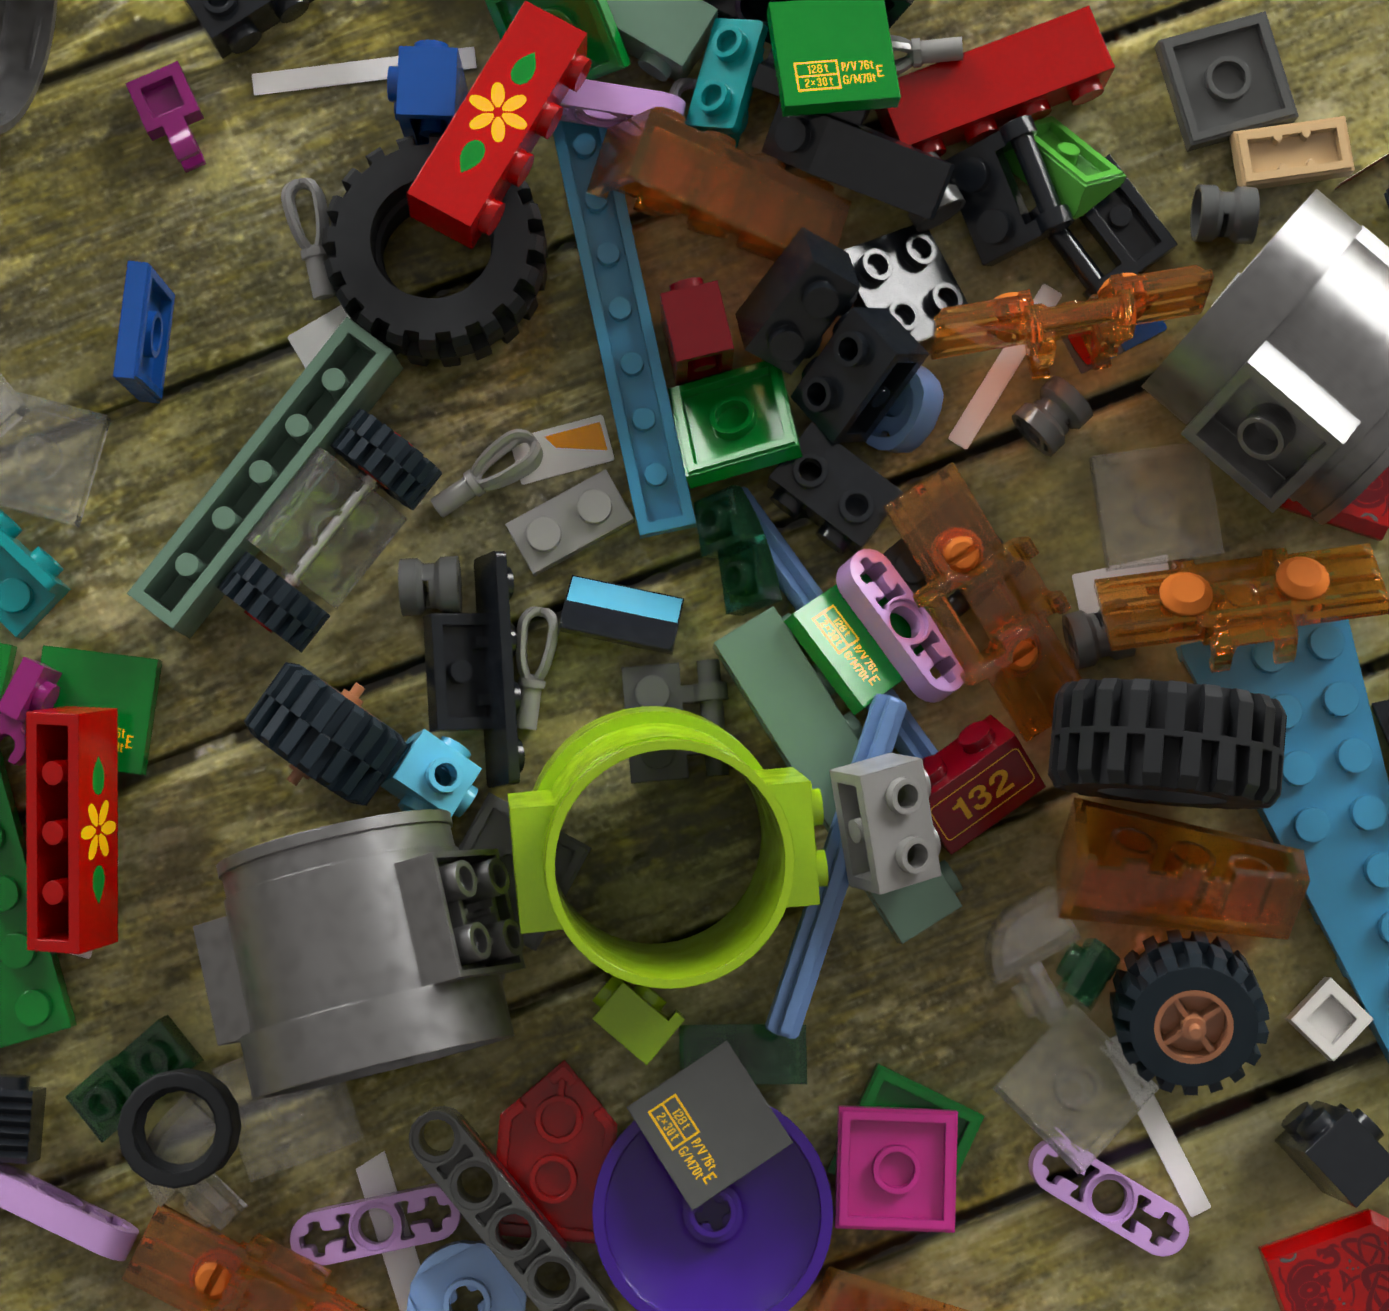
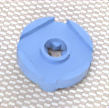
[407,1240,527,1311]

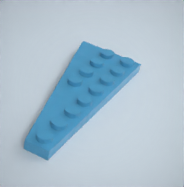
[1176,609,1389,1064]

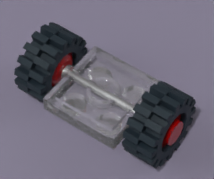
[217,409,442,653]

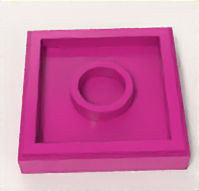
[834,1105,958,1233]

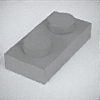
[505,469,634,577]

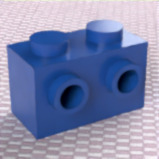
[387,40,468,145]

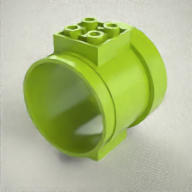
[507,706,829,989]

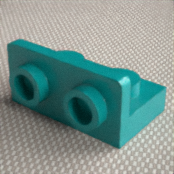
[685,18,768,154]
[0,509,71,640]

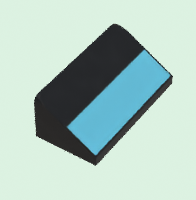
[558,575,684,655]

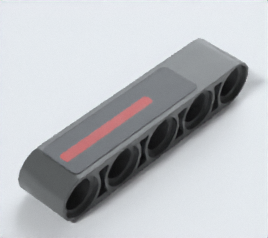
[409,1106,619,1311]

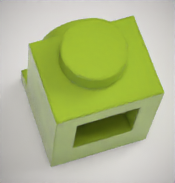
[592,976,685,1066]

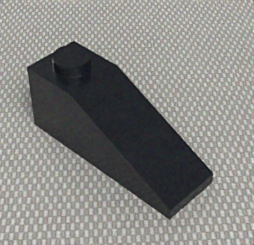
[761,102,956,220]

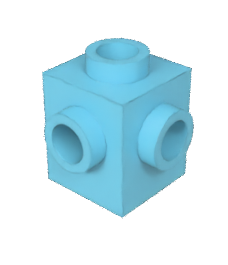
[381,729,482,818]

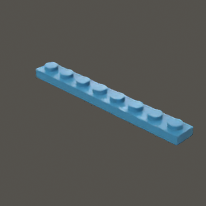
[553,121,696,539]

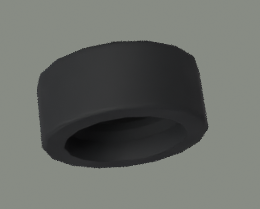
[117,1068,242,1189]

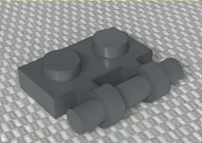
[621,659,732,784]

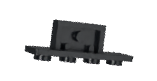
[423,551,525,788]

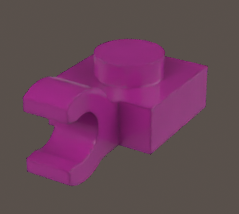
[125,61,206,173]
[0,657,62,766]

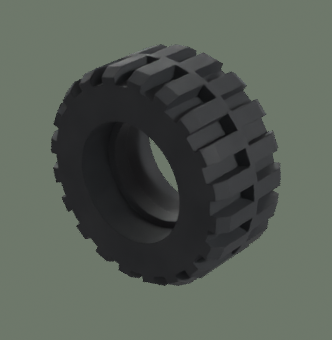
[322,133,548,367]
[1048,678,1287,810]

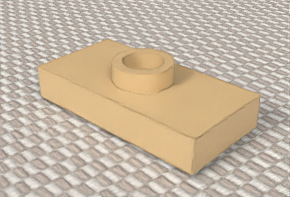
[1229,116,1355,189]

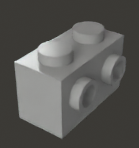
[829,753,942,895]

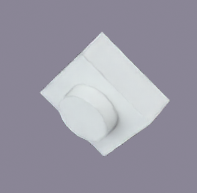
[1285,977,1374,1062]

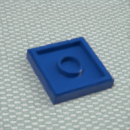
[113,261,175,403]

